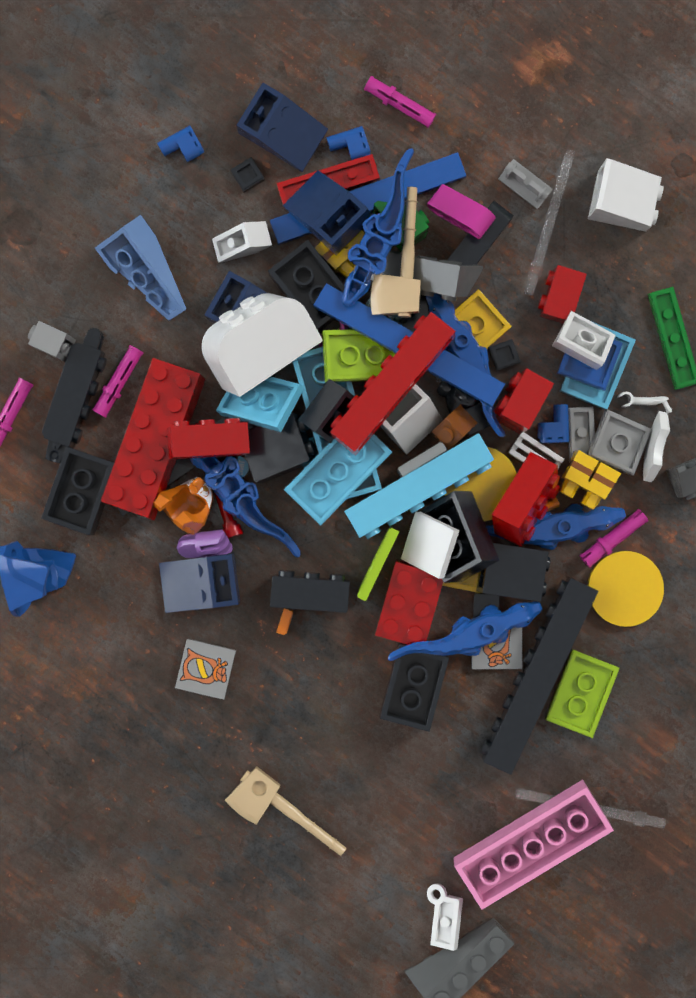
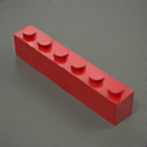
[330,312,456,456]

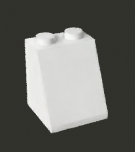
[588,159,664,232]
[381,384,443,455]

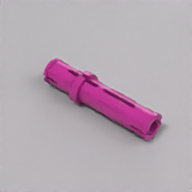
[364,76,436,128]
[92,345,144,418]
[0,378,34,447]
[579,509,648,568]

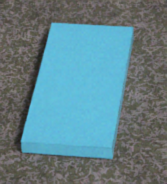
[284,435,392,526]

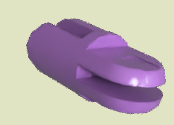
[177,529,233,558]

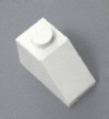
[212,221,272,263]

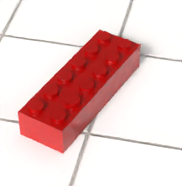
[101,358,206,521]

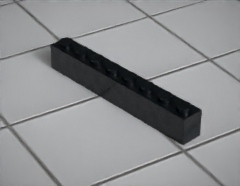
[480,576,598,775]

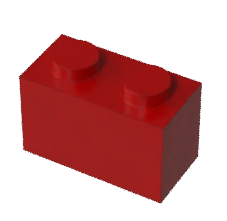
[538,265,587,324]

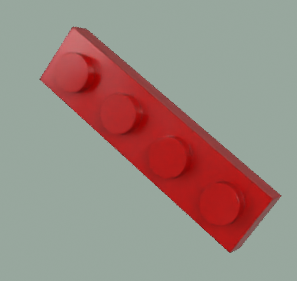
[276,154,380,209]

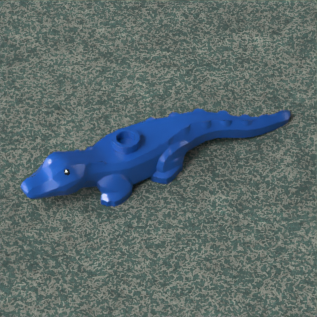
[342,148,414,307]
[426,293,505,437]
[190,456,300,558]
[486,504,626,550]
[388,601,542,661]

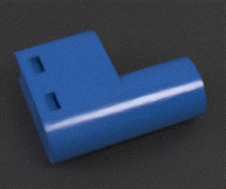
[157,125,204,162]
[326,126,371,160]
[537,404,569,444]

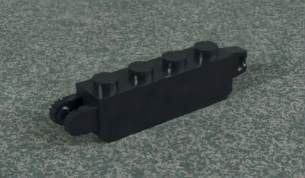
[42,327,107,463]

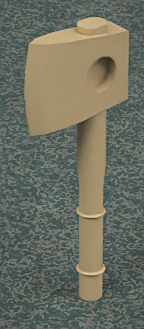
[371,187,421,318]
[225,766,346,856]

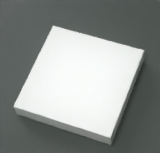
[401,512,459,579]

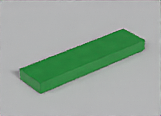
[647,287,696,390]

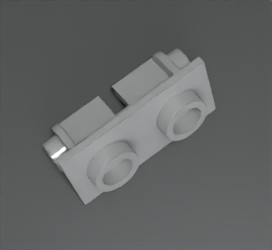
[498,159,553,209]

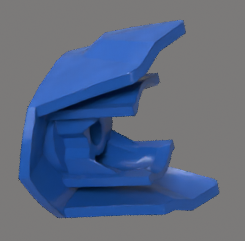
[0,541,76,617]

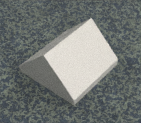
[552,311,616,370]

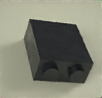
[245,413,317,483]
[476,543,551,602]

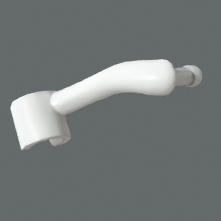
[617,392,672,413]

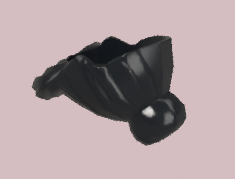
[437,380,480,413]

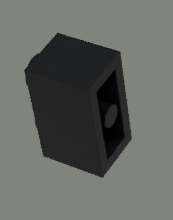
[299,379,354,444]

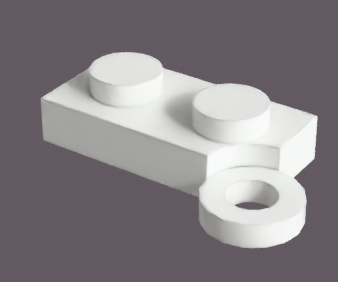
[427,884,463,951]

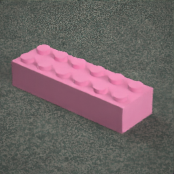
[454,780,614,910]

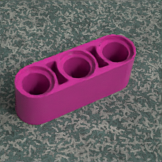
[427,184,496,239]

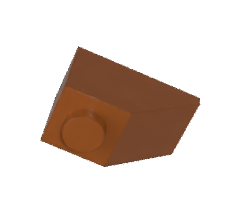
[430,404,477,451]

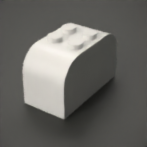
[202,293,323,397]

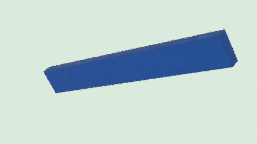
[270,152,466,245]
[313,283,505,408]

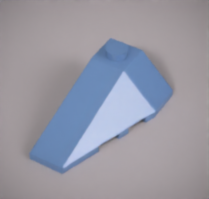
[95,215,186,320]

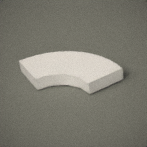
[643,411,670,482]

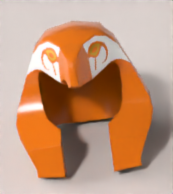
[153,477,213,534]

